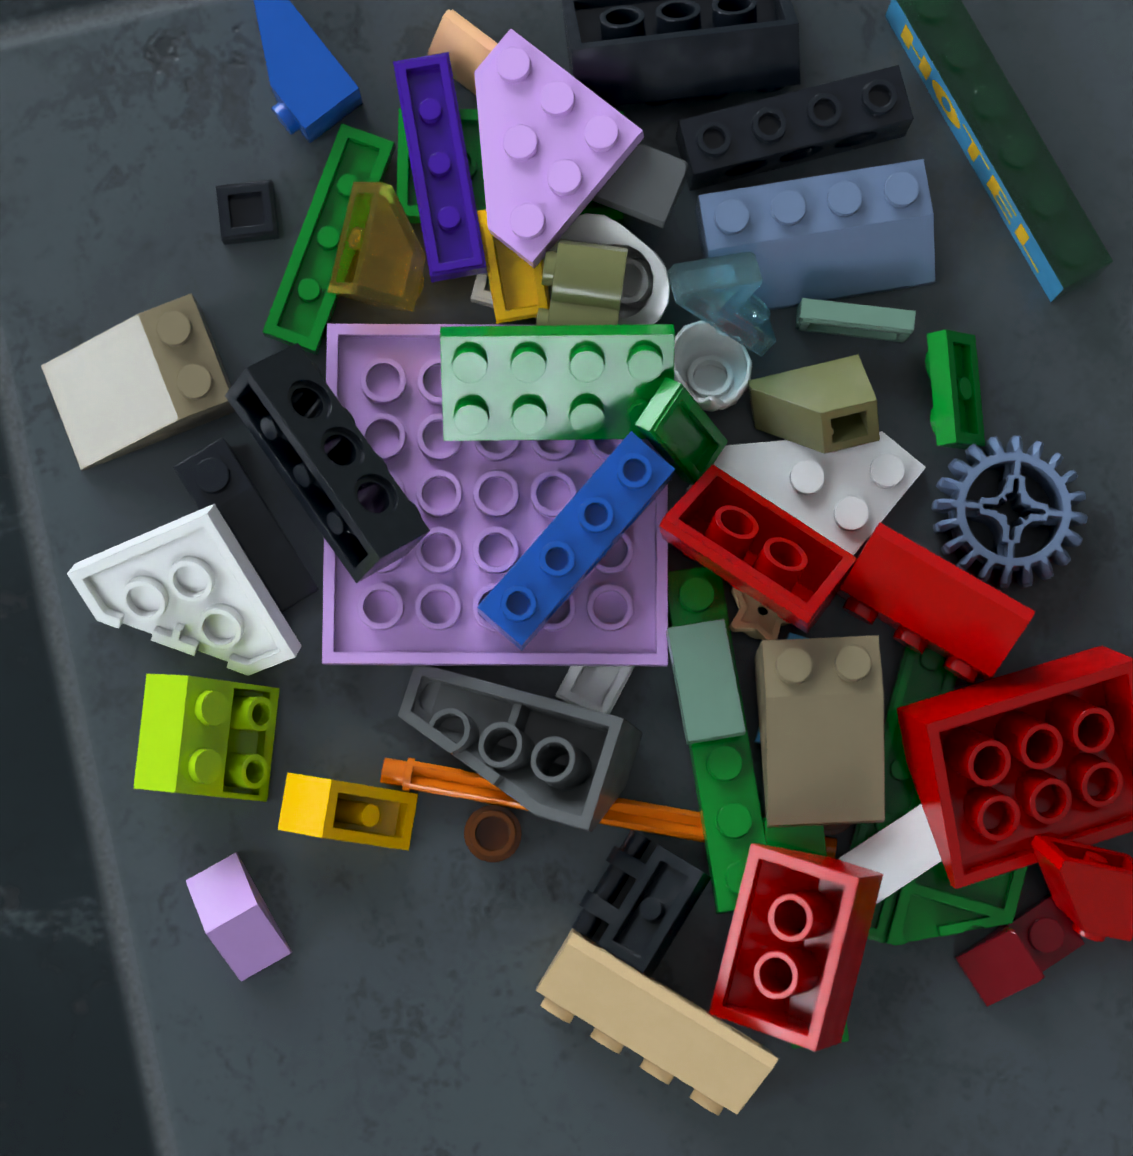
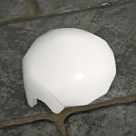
[674,319,752,411]

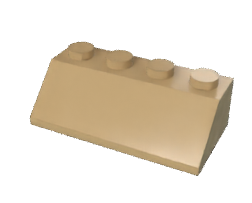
[536,928,778,1116]

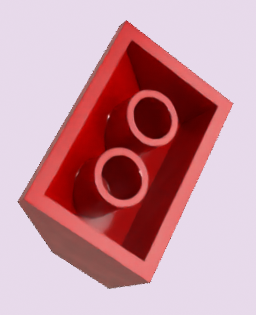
[659,464,857,634]
[836,522,1035,683]
[709,843,883,1052]

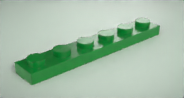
[668,567,767,915]

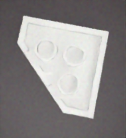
[686,431,926,555]
[67,504,302,676]

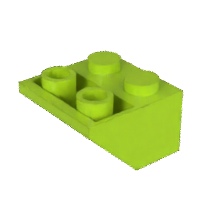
[133,674,280,802]

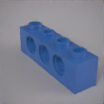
[477,431,675,651]

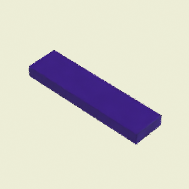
[393,52,487,282]

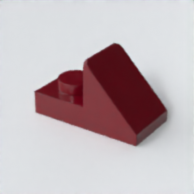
[954,894,1085,1006]

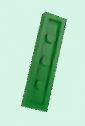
[262,123,396,355]

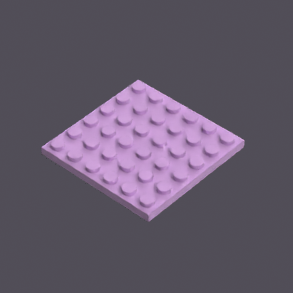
[322,324,668,667]

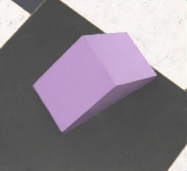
[186,852,293,981]

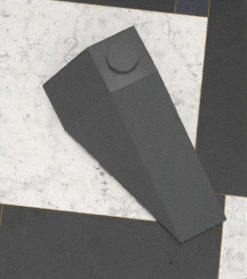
[398,666,643,832]

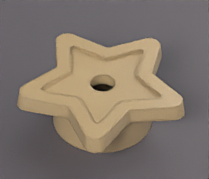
[729,587,789,640]

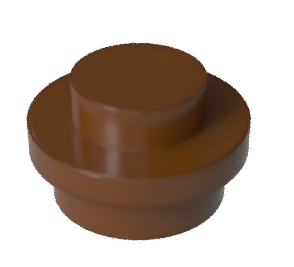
[464,805,522,862]

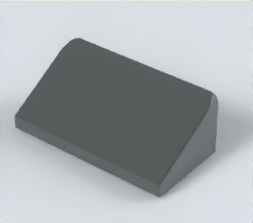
[592,143,689,228]

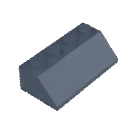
[695,159,935,320]

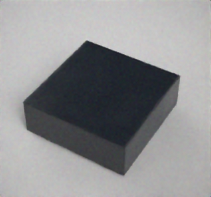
[216,179,280,245]

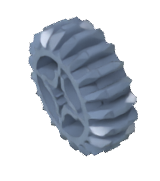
[931,435,1088,590]

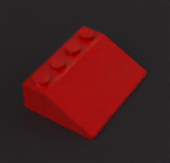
[897,645,1133,889]

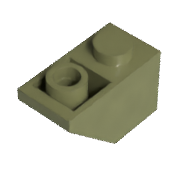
[748,354,880,454]

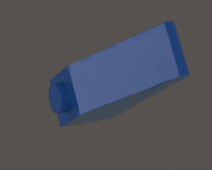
[254,0,363,143]

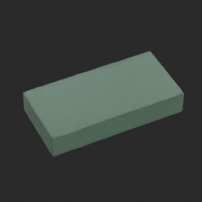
[795,298,916,343]
[666,619,746,745]

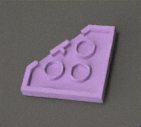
[474,29,644,269]

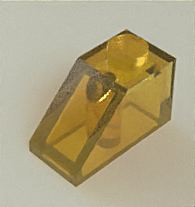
[328,182,426,312]

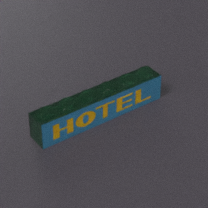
[885,0,1113,302]

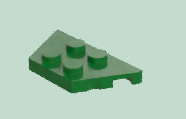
[885,861,1028,946]

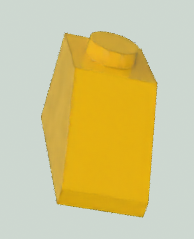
[278,772,418,851]

